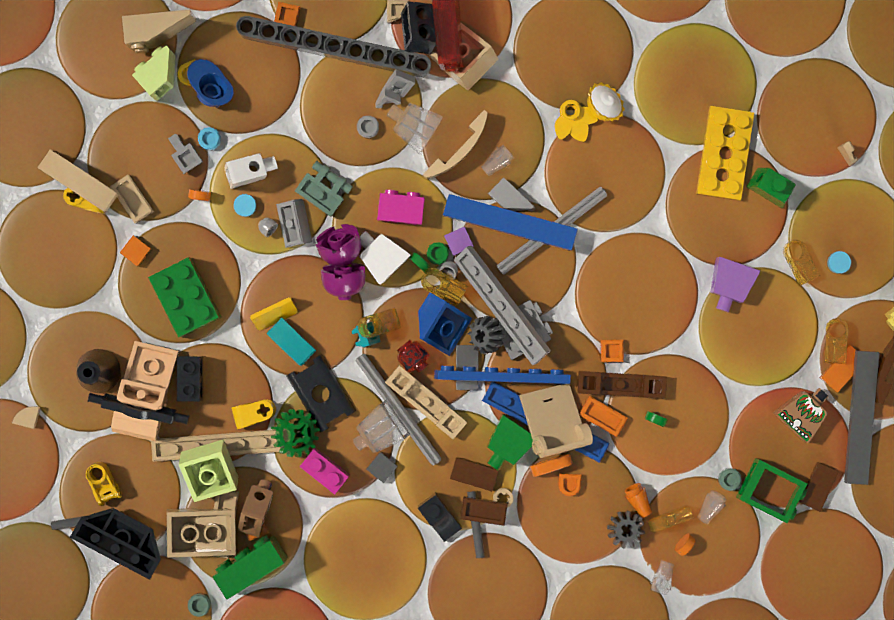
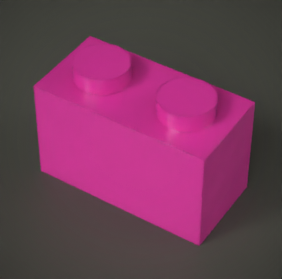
[377,190,424,225]
[300,447,350,495]

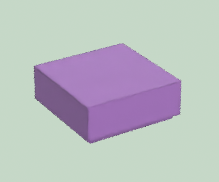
[444,227,474,256]

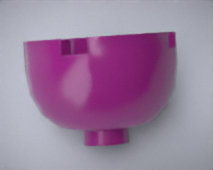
[316,224,362,266]
[321,263,365,300]

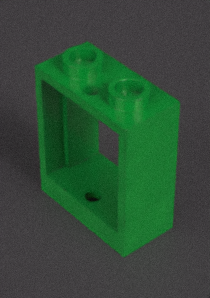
[736,458,807,524]

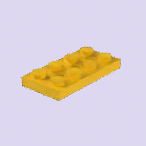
[696,106,754,201]

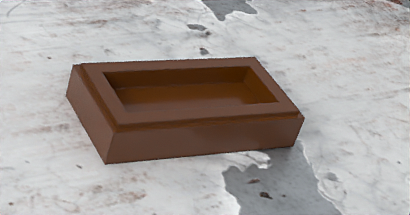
[450,457,499,492]
[799,462,839,512]
[460,496,508,526]

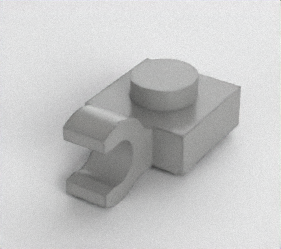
[168,133,203,174]

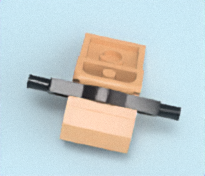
[88,341,190,442]

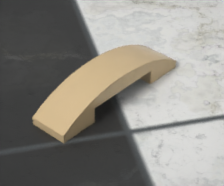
[423,110,488,179]
[37,150,118,213]
[385,365,467,439]

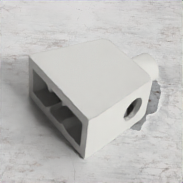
[224,153,278,189]
[359,231,411,285]

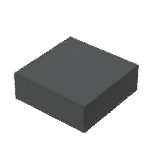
[366,452,398,483]

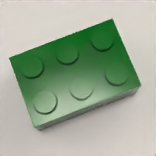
[148,257,222,338]
[212,535,288,600]

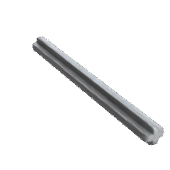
[497,187,607,274]
[356,354,441,465]

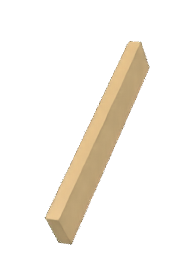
[151,430,281,462]

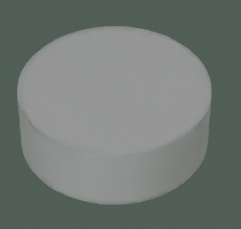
[357,116,379,139]

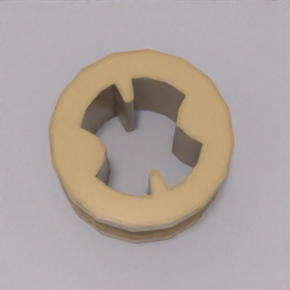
[493,488,513,508]

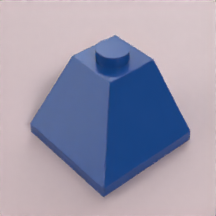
[418,292,472,356]

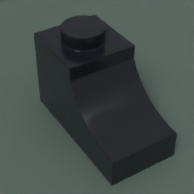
[418,492,462,542]

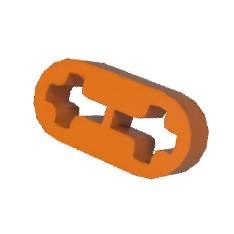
[530,453,573,477]

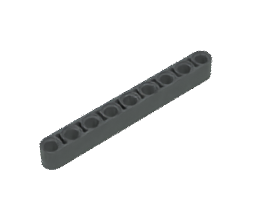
[236,16,431,77]

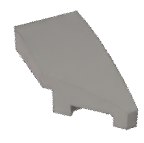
[375,69,415,109]
[488,178,535,212]

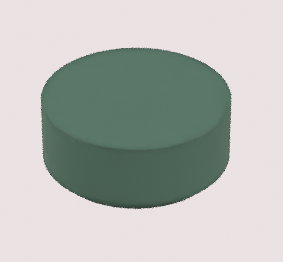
[718,468,741,491]
[188,593,211,617]

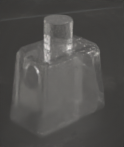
[387,103,443,155]
[353,399,410,453]

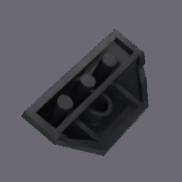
[70,508,161,580]

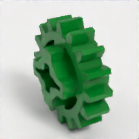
[271,409,319,458]

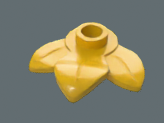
[555,100,598,142]

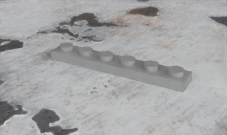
[454,246,551,365]

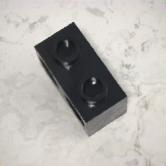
[401,1,439,54]
[177,356,203,402]

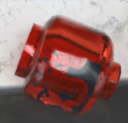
[397,340,430,373]

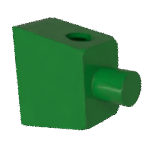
[746,168,796,208]
[487,414,533,470]

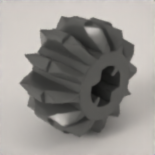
[467,316,506,354]
[607,510,645,549]

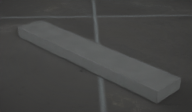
[844,350,879,485]

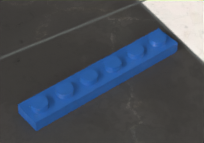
[434,366,571,384]

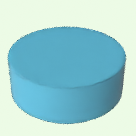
[198,127,221,150]
[234,194,257,217]
[827,251,851,274]

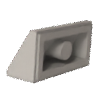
[276,199,312,248]
[456,345,478,390]

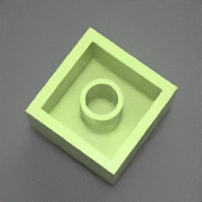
[178,439,239,502]

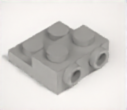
[495,300,553,360]

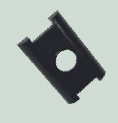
[286,354,356,433]

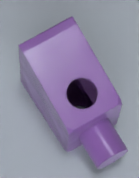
[710,257,760,312]

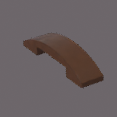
[875,337,894,405]
[577,371,667,399]

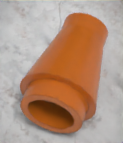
[625,483,652,518]

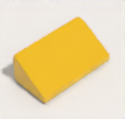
[250,297,298,331]

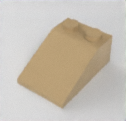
[122,9,196,53]
[427,11,498,91]
[166,508,236,558]

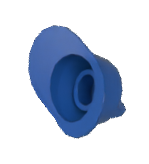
[187,59,234,108]

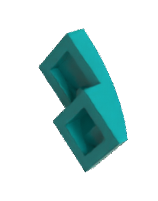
[266,318,316,366]

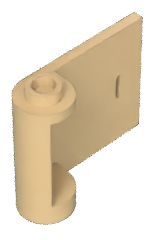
[519,384,593,458]

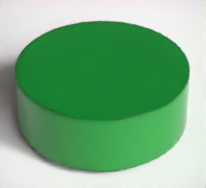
[427,242,449,265]
[409,252,430,273]
[645,411,668,427]

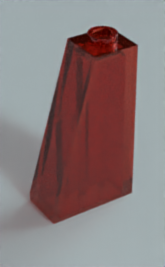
[432,0,464,72]

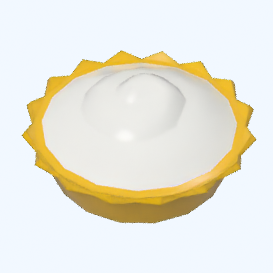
[587,82,625,121]

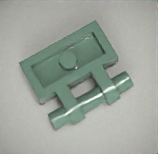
[295,161,353,217]

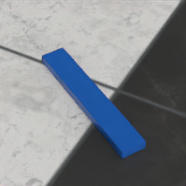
[443,194,578,251]
[482,381,610,463]

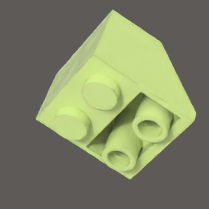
[132,46,176,101]

